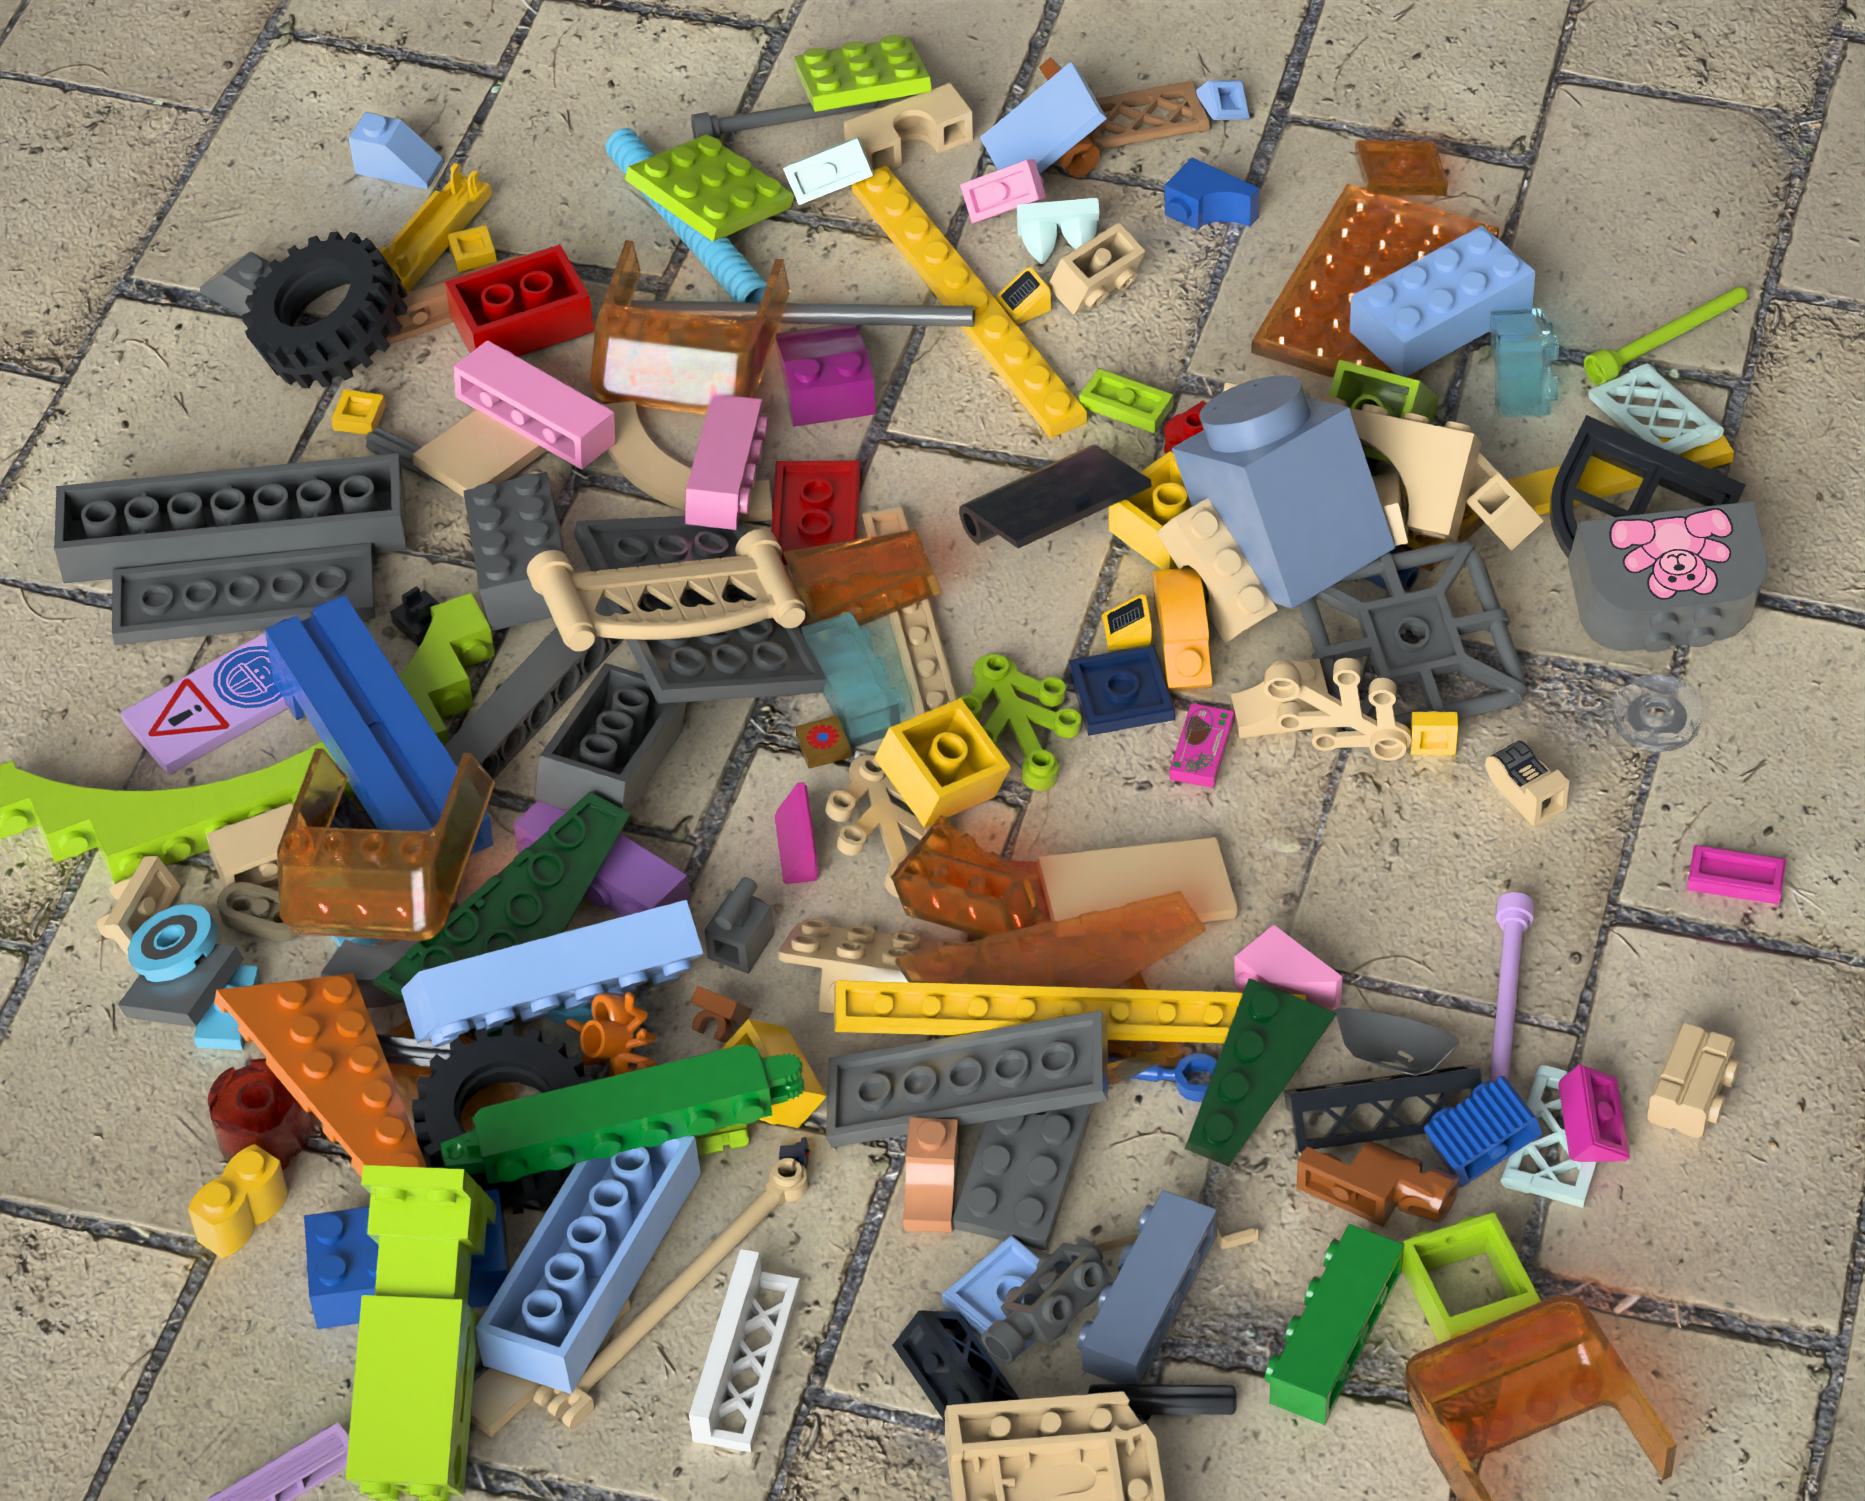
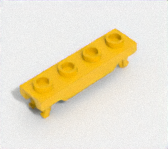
[379,163,492,292]

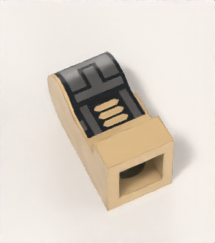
[1485,740,1569,828]

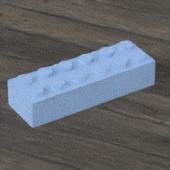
[401,900,703,1047]
[475,1136,701,1394]

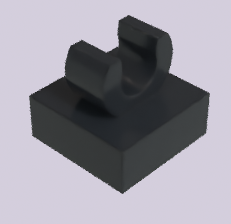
[390,586,440,647]

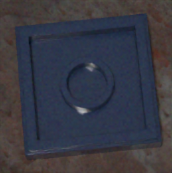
[1068,645,1175,736]

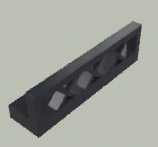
[1284,1064,1482,1152]
[892,1310,1020,1422]

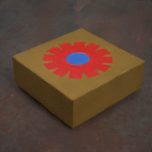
[795,715,851,769]

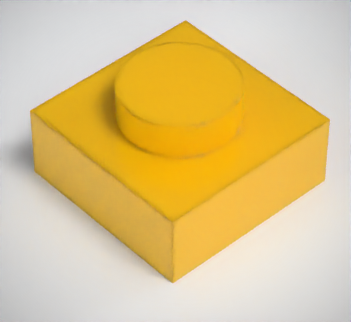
[447,225,497,272]
[331,389,386,435]
[1410,711,1458,755]

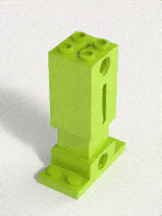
[345,1165,496,1501]

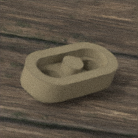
[217,882,307,941]

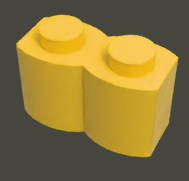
[188,1144,288,1258]

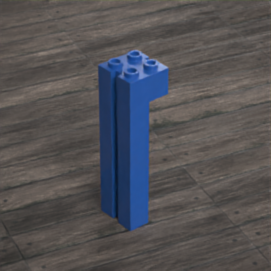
[265,595,493,882]

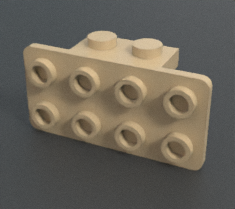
[778,919,977,1014]

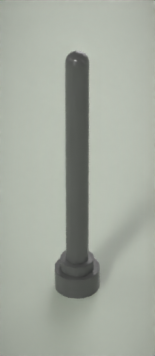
[691,101,879,139]

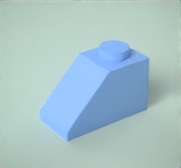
[349,112,443,189]

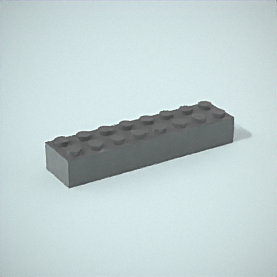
[54,453,407,583]

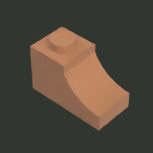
[903,1117,960,1233]

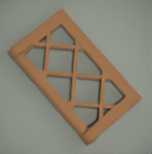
[1091,81,1210,151]

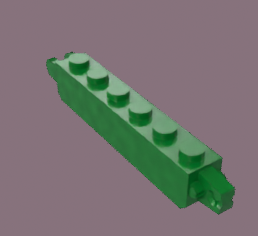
[441,1044,805,1184]

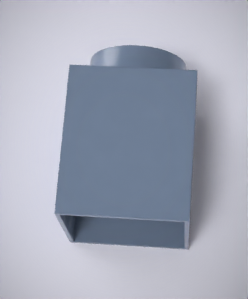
[1172,376,1395,609]

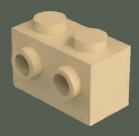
[1047,222,1146,315]

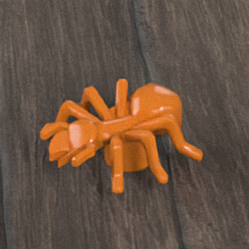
[565,992,657,1077]

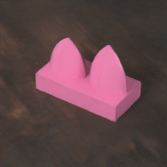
[960,159,1046,223]

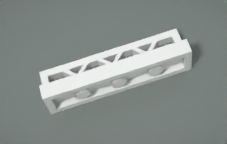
[689,1249,800,1452]

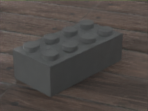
[463,472,565,631]
[534,663,686,812]

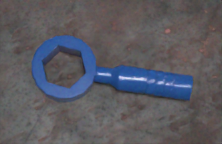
[1108,1053,1217,1102]

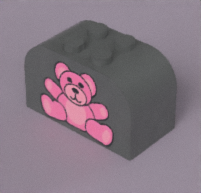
[1568,501,1768,652]

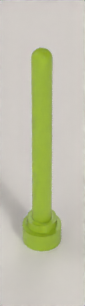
[1584,286,1748,386]

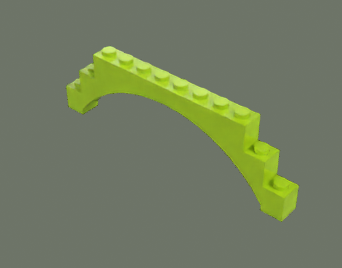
[0,592,495,884]

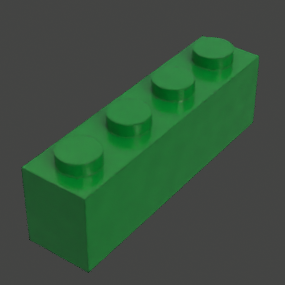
[1265,1224,1404,1425]

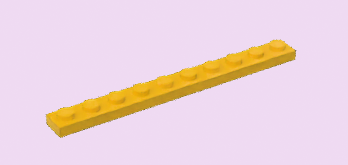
[851,165,1087,439]
[834,980,1306,1043]

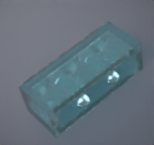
[801,611,905,748]

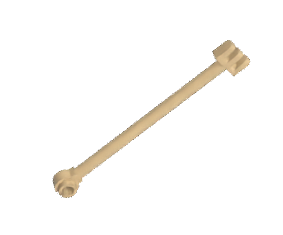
[533,1158,808,1429]

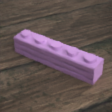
[207,1422,349,1501]

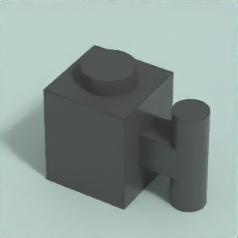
[704,877,774,974]

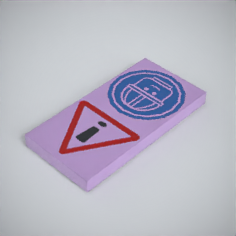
[120,633,288,775]

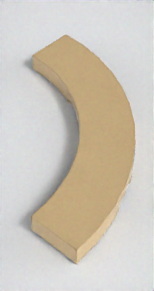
[603,401,772,522]

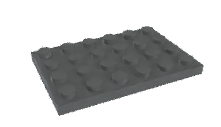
[573,516,826,704]

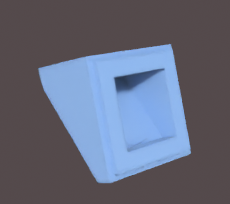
[1196,80,1250,120]

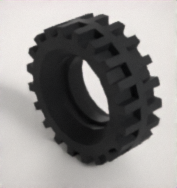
[242,231,408,389]
[412,1025,593,1215]

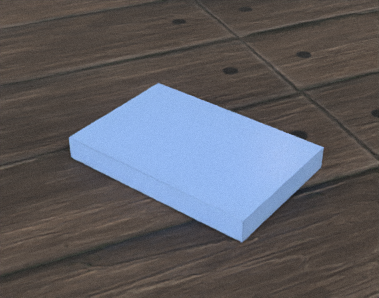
[980,62,1107,174]

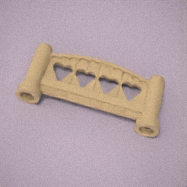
[527,529,805,651]

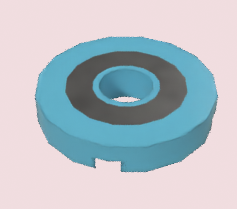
[127,904,218,982]

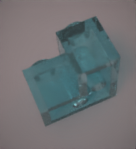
[1490,309,1559,417]

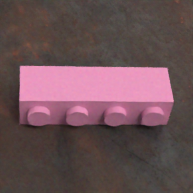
[454,340,615,470]
[685,394,768,530]

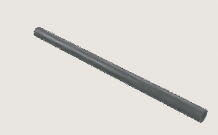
[606,300,975,327]

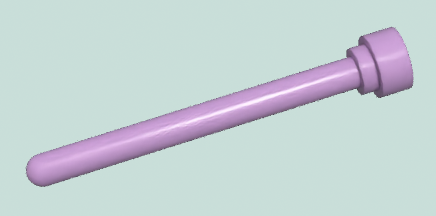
[1490,892,1535,1081]

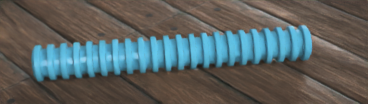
[605,128,771,302]

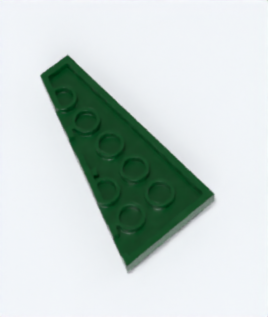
[373,792,630,1041]

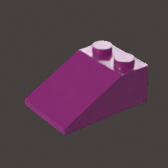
[774,324,876,427]

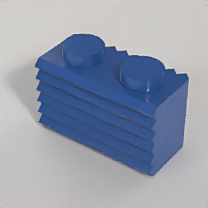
[1424,1076,1543,1187]

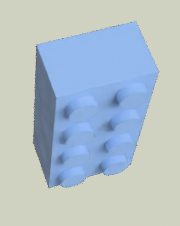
[1350,225,1536,377]

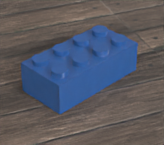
[304,1189,510,1329]

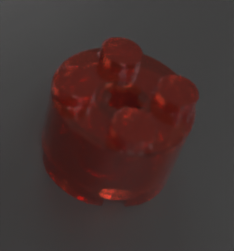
[208,1058,312,1170]

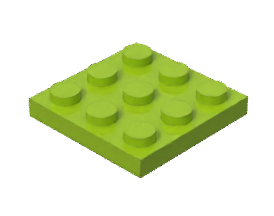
[794,35,932,112]
[624,134,795,242]

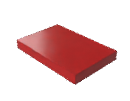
[771,460,861,565]

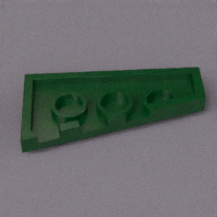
[1184,978,1336,1167]

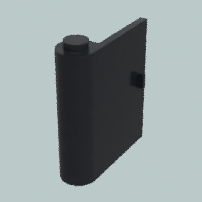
[959,444,1152,549]

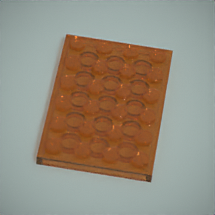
[1251,184,1499,380]

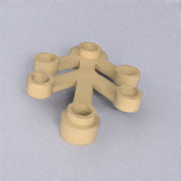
[1263,658,1411,761]
[825,755,953,899]

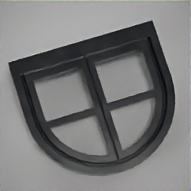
[1549,415,1746,559]

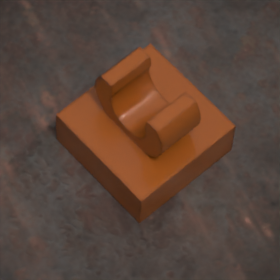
[690,985,753,1043]

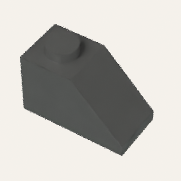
[199,251,272,316]

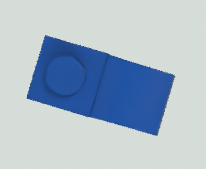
[1165,157,1260,230]

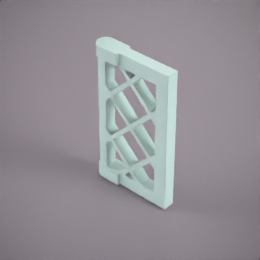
[1589,363,1724,455]
[1500,1065,1620,1208]

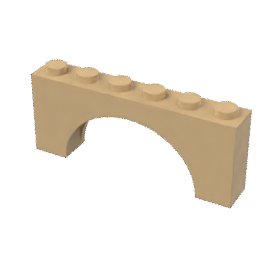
[1223,379,1482,542]

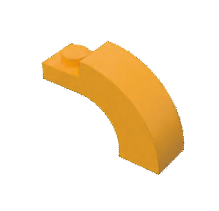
[1152,567,1212,691]

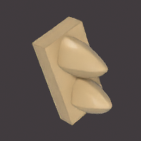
[96,856,181,956]

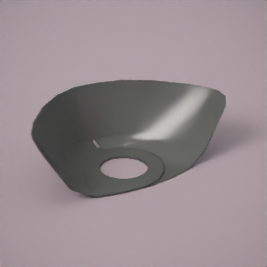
[1336,1007,1460,1076]

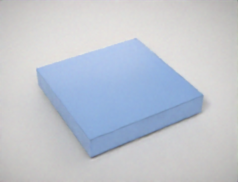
[942,1235,1055,1362]

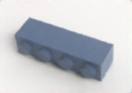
[1077,1189,1217,1384]

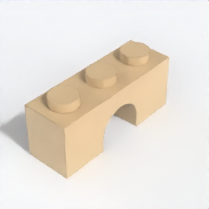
[844,83,973,171]
[1466,452,1543,551]
[1156,498,1278,644]

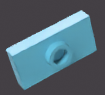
[194,965,260,1050]

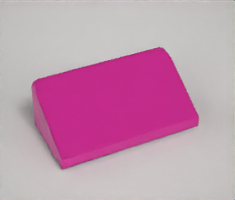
[775,782,819,884]
[1558,1064,1630,1162]

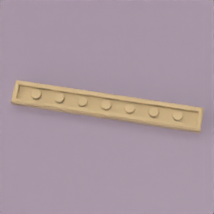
[862,506,958,717]

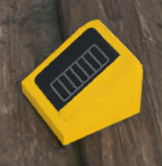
[995,266,1051,325]
[1102,594,1151,651]

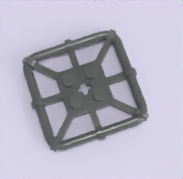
[1299,540,1528,731]

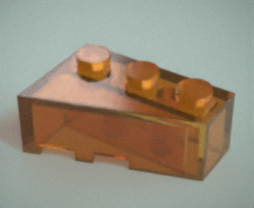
[783,529,942,642]
[891,815,1042,947]

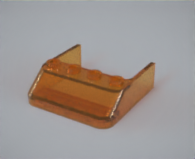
[590,240,790,415]
[277,748,495,941]
[1405,1295,1677,1501]

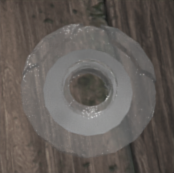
[1612,674,1703,752]

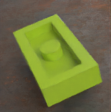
[1079,368,1174,434]

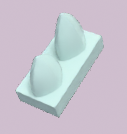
[783,136,874,205]
[1016,198,1100,264]

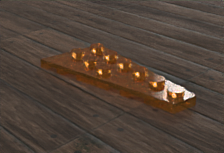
[895,891,1207,1038]

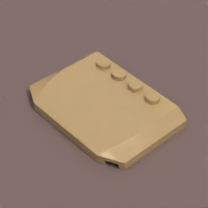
[945,1391,1166,1501]

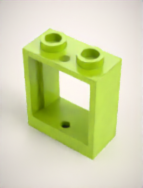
[1402,1212,1543,1362]

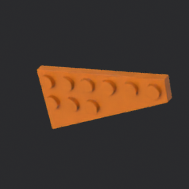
[214,973,427,1177]

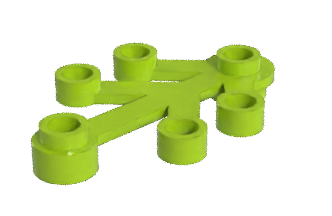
[958,654,1081,791]

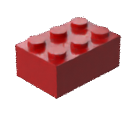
[445,244,594,357]

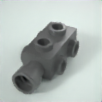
[981,1239,1112,1364]

